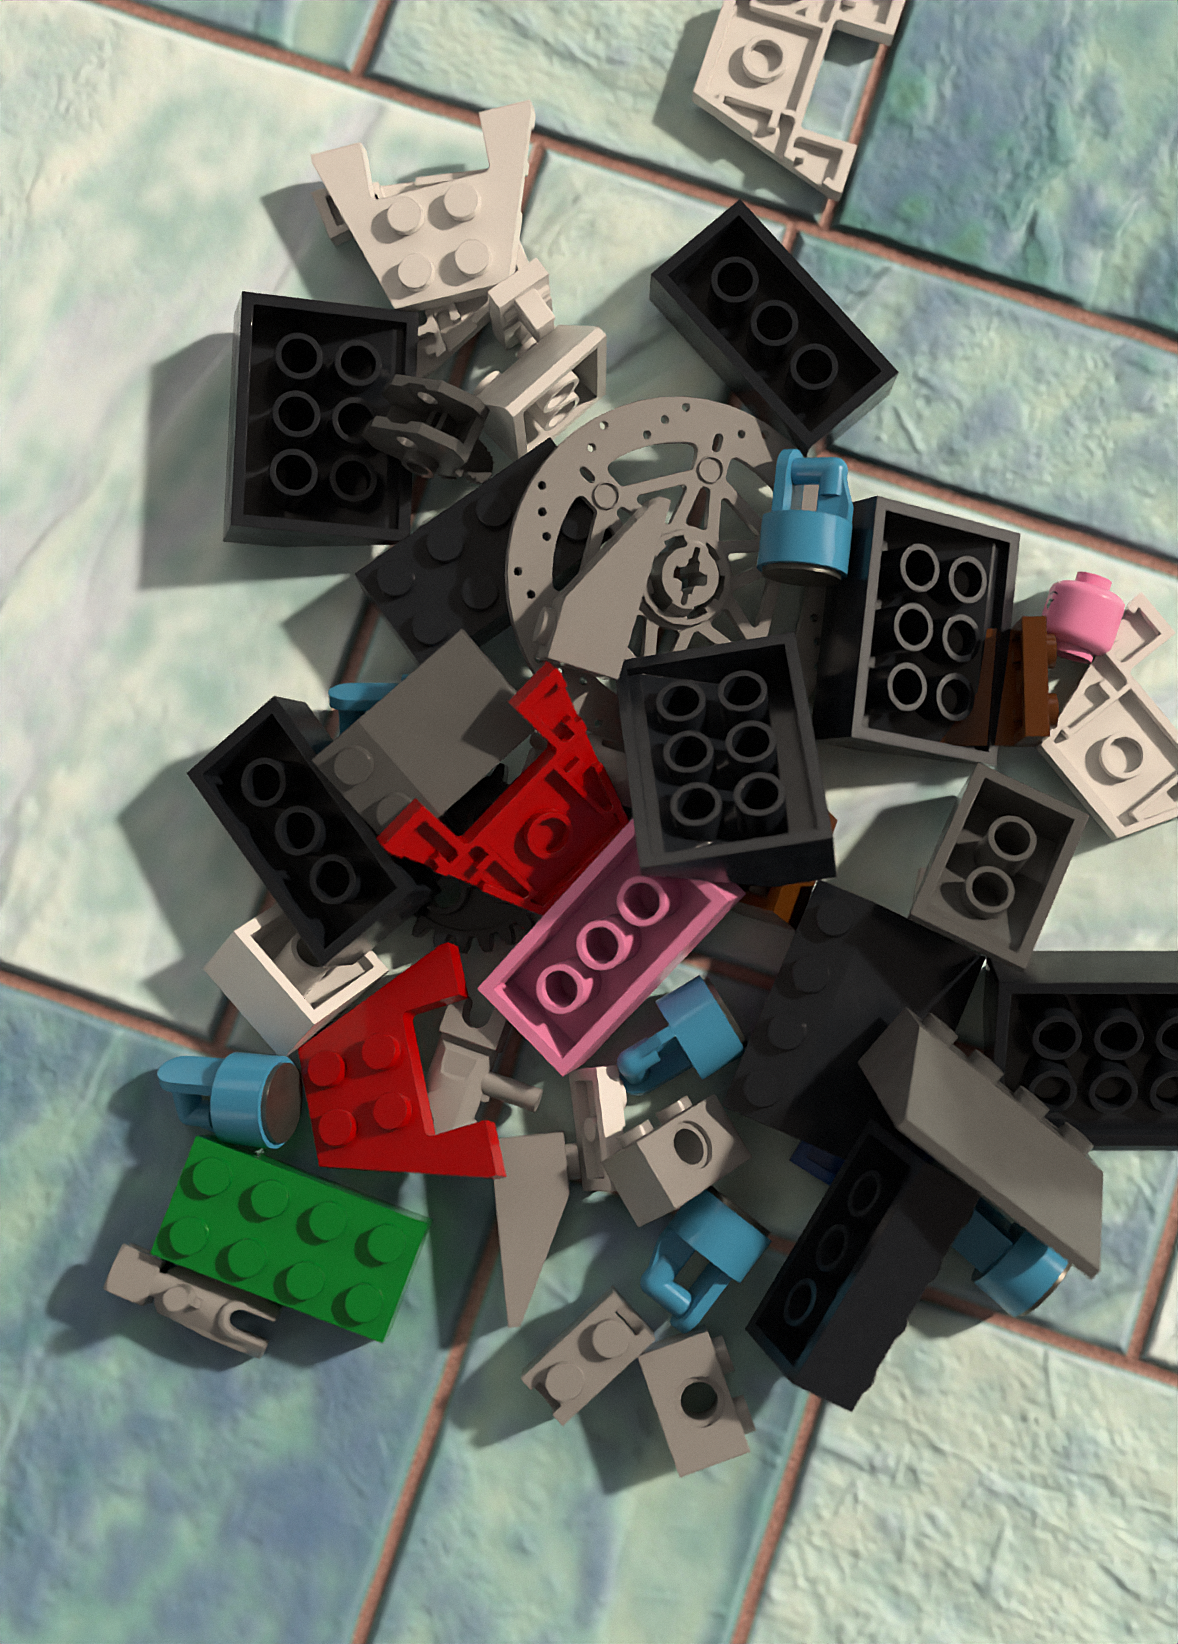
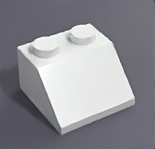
[203,903,389,1057]

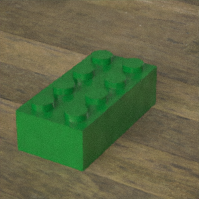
[150,1134,433,1343]

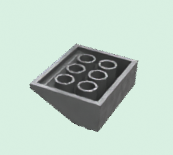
[857,1007,1103,1280]

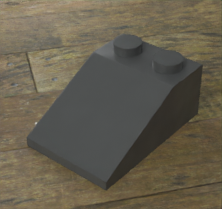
[312,629,535,836]
[907,762,1090,973]

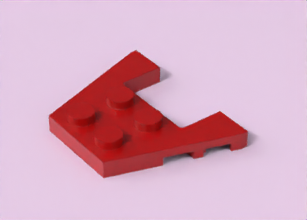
[376,661,629,916]
[298,942,506,1179]

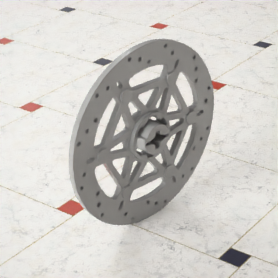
[505,396,827,743]

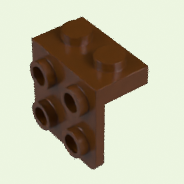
[940,616,1059,747]

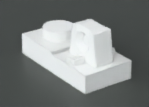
[487,258,556,351]
[569,1065,627,1191]

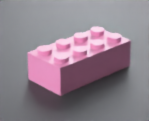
[477,819,746,1076]

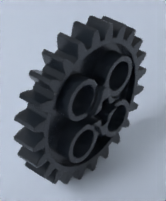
[407,763,535,954]

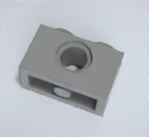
[601,1093,752,1228]
[638,1324,756,1477]

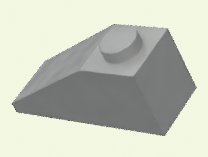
[533,496,671,680]
[493,1131,581,1328]

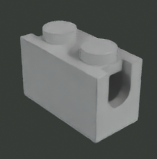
[520,1286,656,1426]

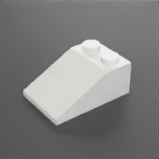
[473,325,607,462]

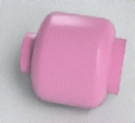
[1041,572,1125,664]

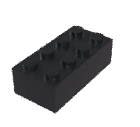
[649,199,899,458]
[355,437,612,667]
[187,696,442,967]
[745,1118,982,1413]

